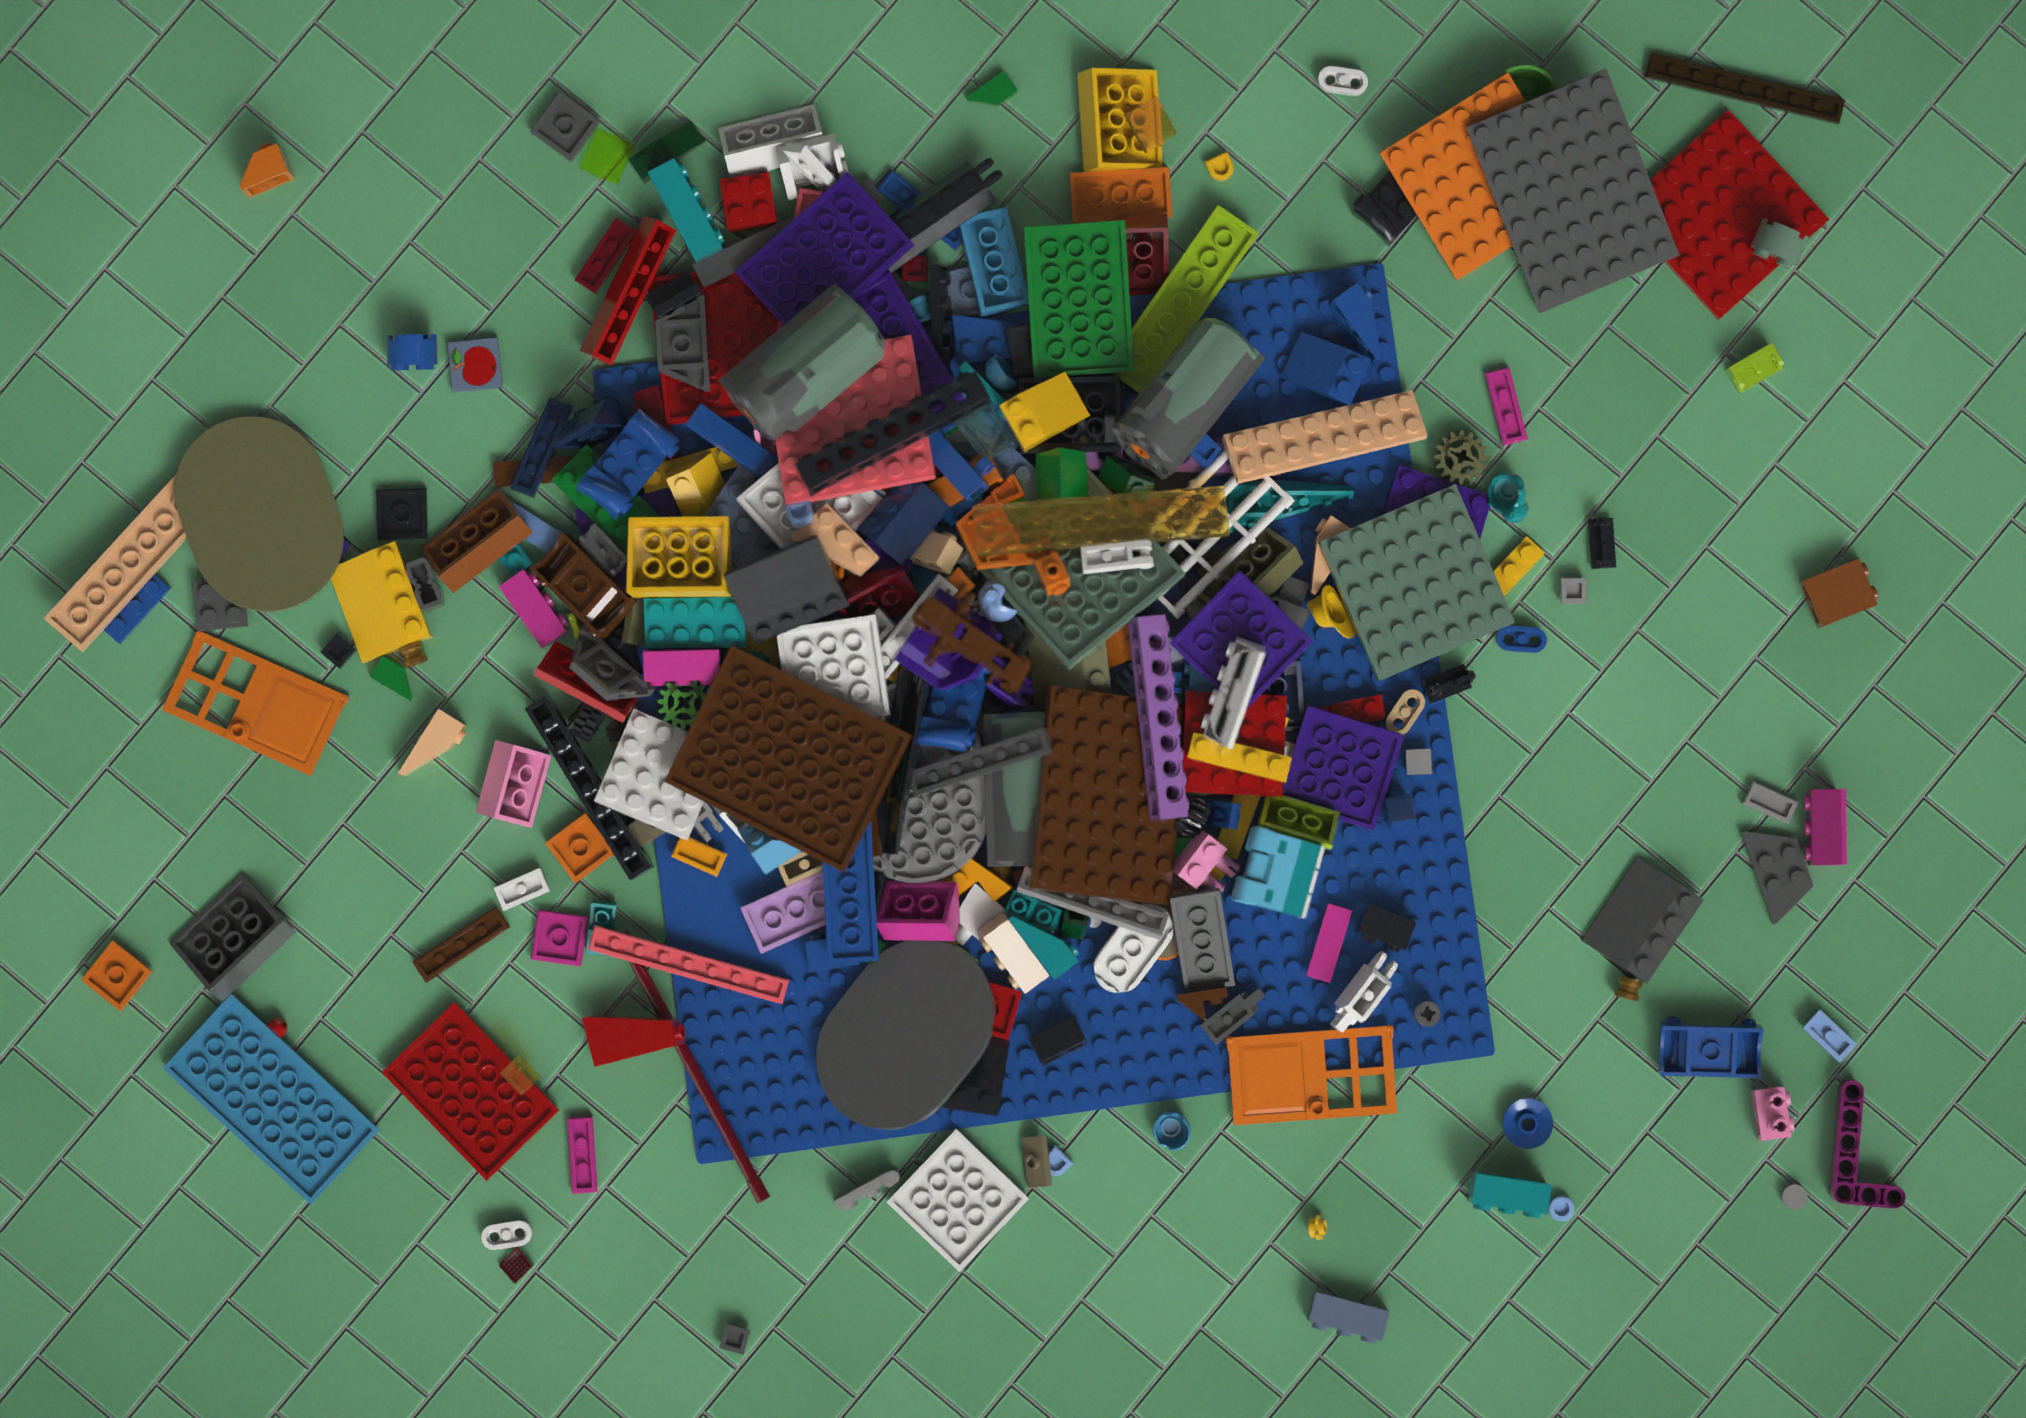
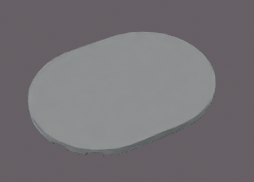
[873,683,987,883]

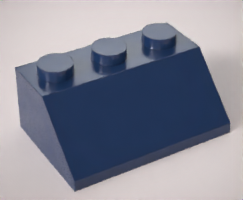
[857,481,950,566]

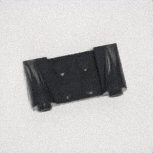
[1352,171,1417,246]

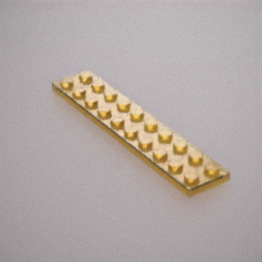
[972,486,1230,556]

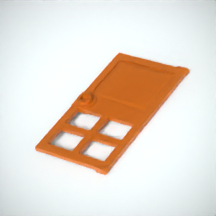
[162,630,349,776]
[1225,1024,1397,1125]

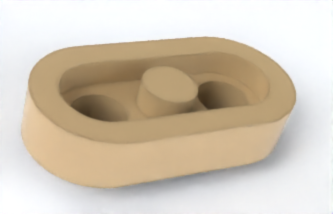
[1385,690,1425,734]

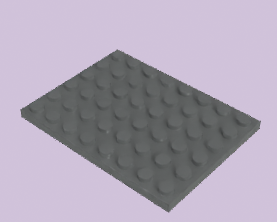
[1465,69,1679,313]

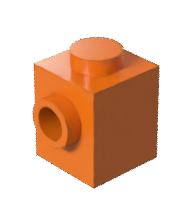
[1034,552,1071,596]

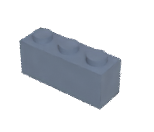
[1307,1291,1390,1344]

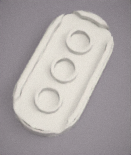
[1094,903,1174,993]

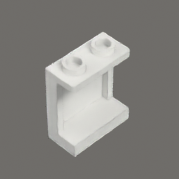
[776,134,849,200]

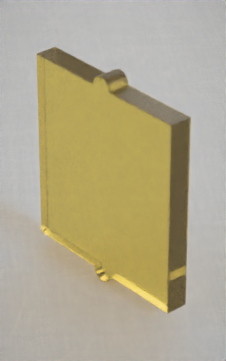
[1124,96,1177,153]

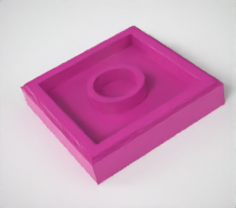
[531,910,589,967]

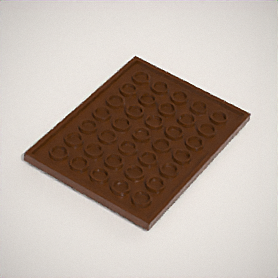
[664,645,912,872]
[1029,686,1185,905]

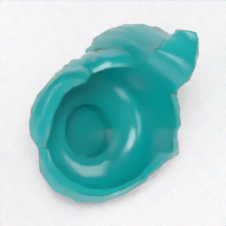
[1488,472,1529,523]

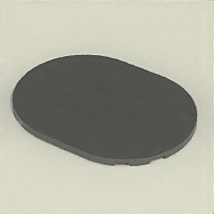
[816,940,995,1130]

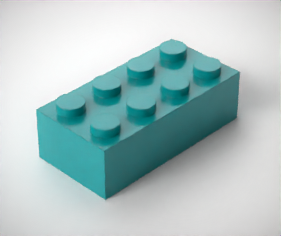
[648,158,726,263]
[644,595,750,649]

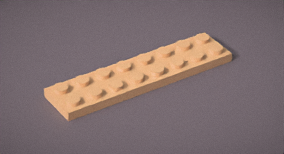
[1222,390,1428,484]
[44,475,187,653]

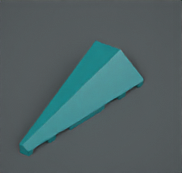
[1223,476,1354,533]

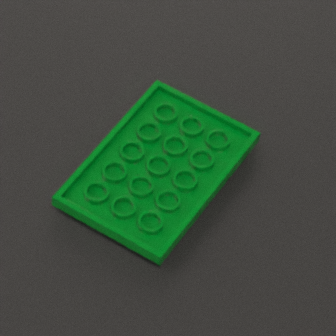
[1024,220,1134,378]

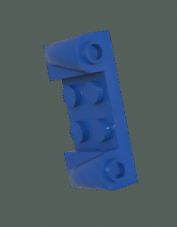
[576,409,680,520]
[917,667,991,754]
[1658,1017,1764,1078]

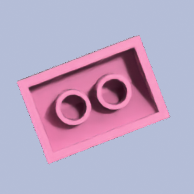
[476,740,552,828]

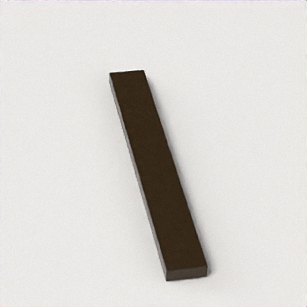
[1645,52,1845,125]

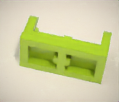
[1726,342,1784,394]

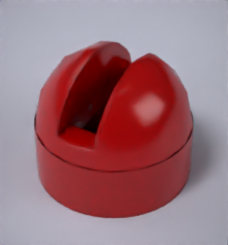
[266,1017,288,1039]

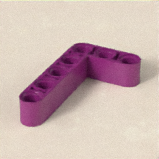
[1829,1080,1906,1209]

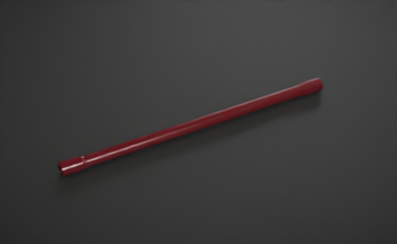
[623,931,771,1204]

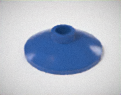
[1503,1098,1553,1149]

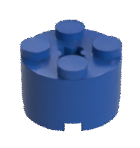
[386,334,438,371]

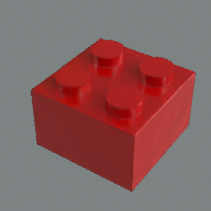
[720,172,777,233]

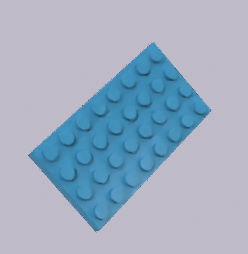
[163,994,380,1205]

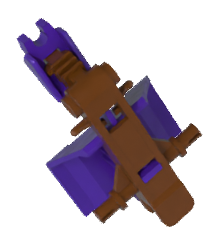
[894,588,1034,709]

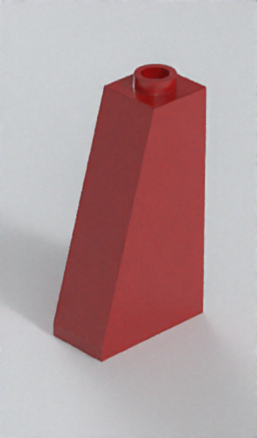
[582,1015,686,1067]

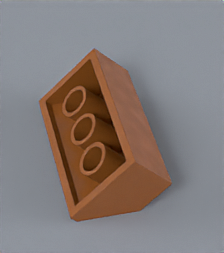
[421,487,533,593]

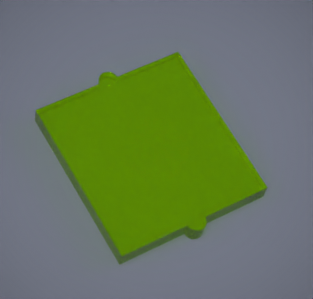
[580,129,635,185]

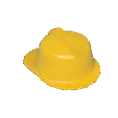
[1307,585,1356,638]

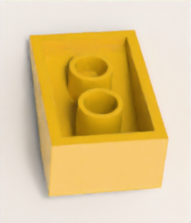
[999,372,1090,453]

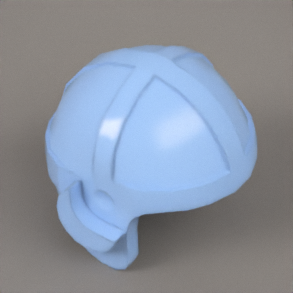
[977,580,1016,622]

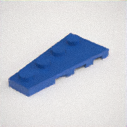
[952,315,1020,366]

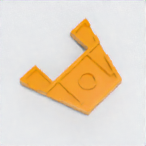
[931,857,1013,942]

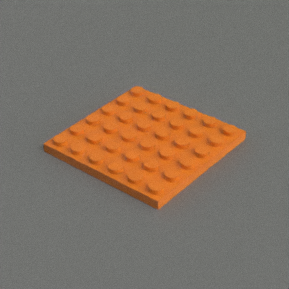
[1379,72,1526,280]

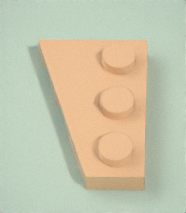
[790,503,879,576]

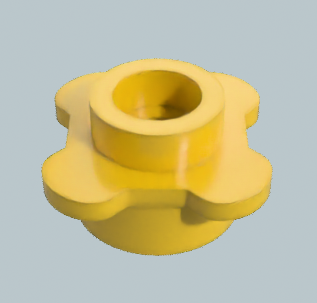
[1308,1214,1327,1240]

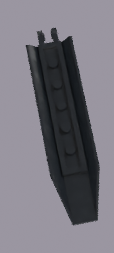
[881,158,1003,276]
[876,664,930,855]

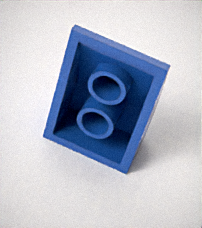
[1330,282,1382,367]
[1280,332,1371,406]

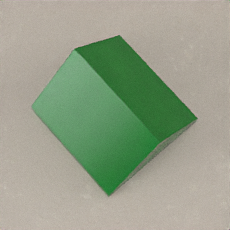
[1036,448,1088,505]

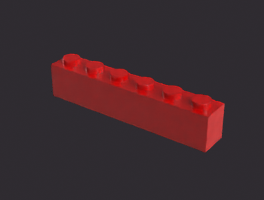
[579,216,677,365]

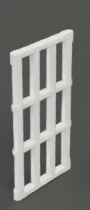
[1145,446,1295,619]

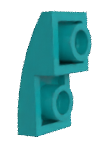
[1004,890,1063,934]
[586,900,617,956]

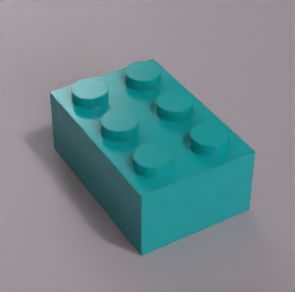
[1467,1171,1552,1219]

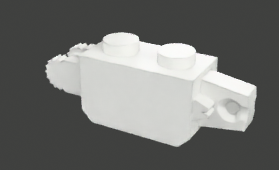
[1330,951,1398,1032]

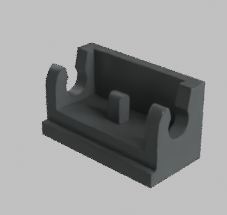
[579,523,627,579]

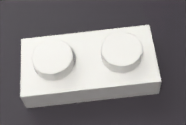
[494,868,550,911]

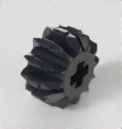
[1175,795,1210,839]

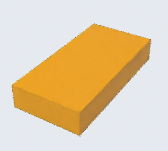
[671,837,728,877]

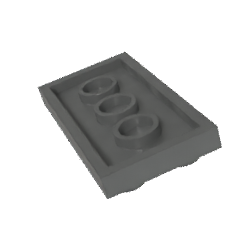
[1169,887,1235,993]

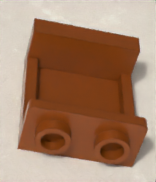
[1799,559,1879,628]

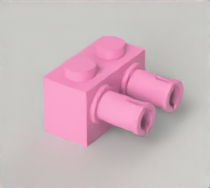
[1172,830,1240,891]
[1751,1086,1794,1141]

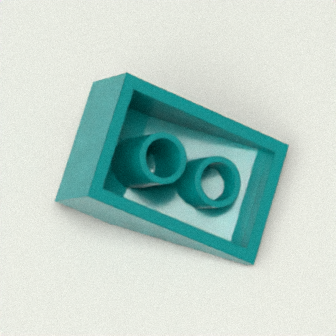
[1008,916,1079,980]

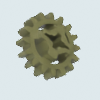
[1433,430,1489,485]

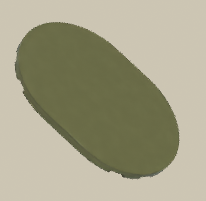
[175,416,344,612]

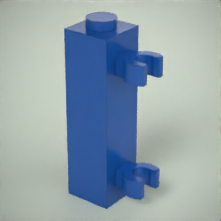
[929,422,995,504]

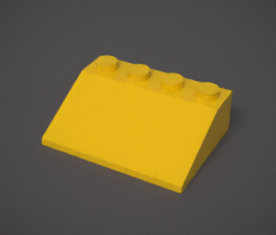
[1077,68,1163,172]
[627,516,733,598]
[331,541,433,663]

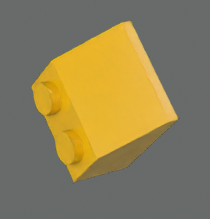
[665,451,725,517]

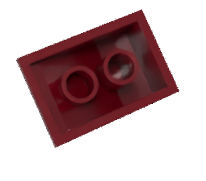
[1117,213,1169,295]
[839,566,920,619]

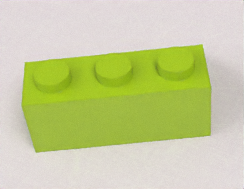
[1257,795,1340,850]

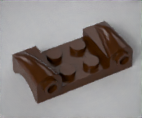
[530,532,637,638]

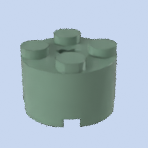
[1751,218,1809,269]

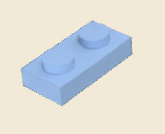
[1802,1009,1857,1062]

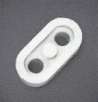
[1318,66,1368,96]
[481,1220,533,1250]

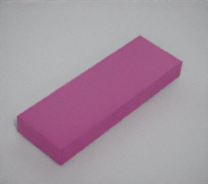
[1484,367,1528,446]
[1306,903,1352,983]
[567,1116,598,1194]

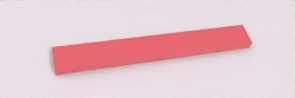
[588,925,789,1004]

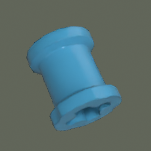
[908,294,931,325]

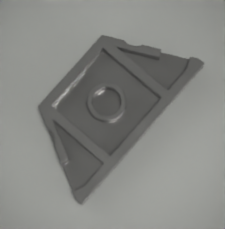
[655,295,710,392]
[569,625,656,700]
[1741,831,1813,924]

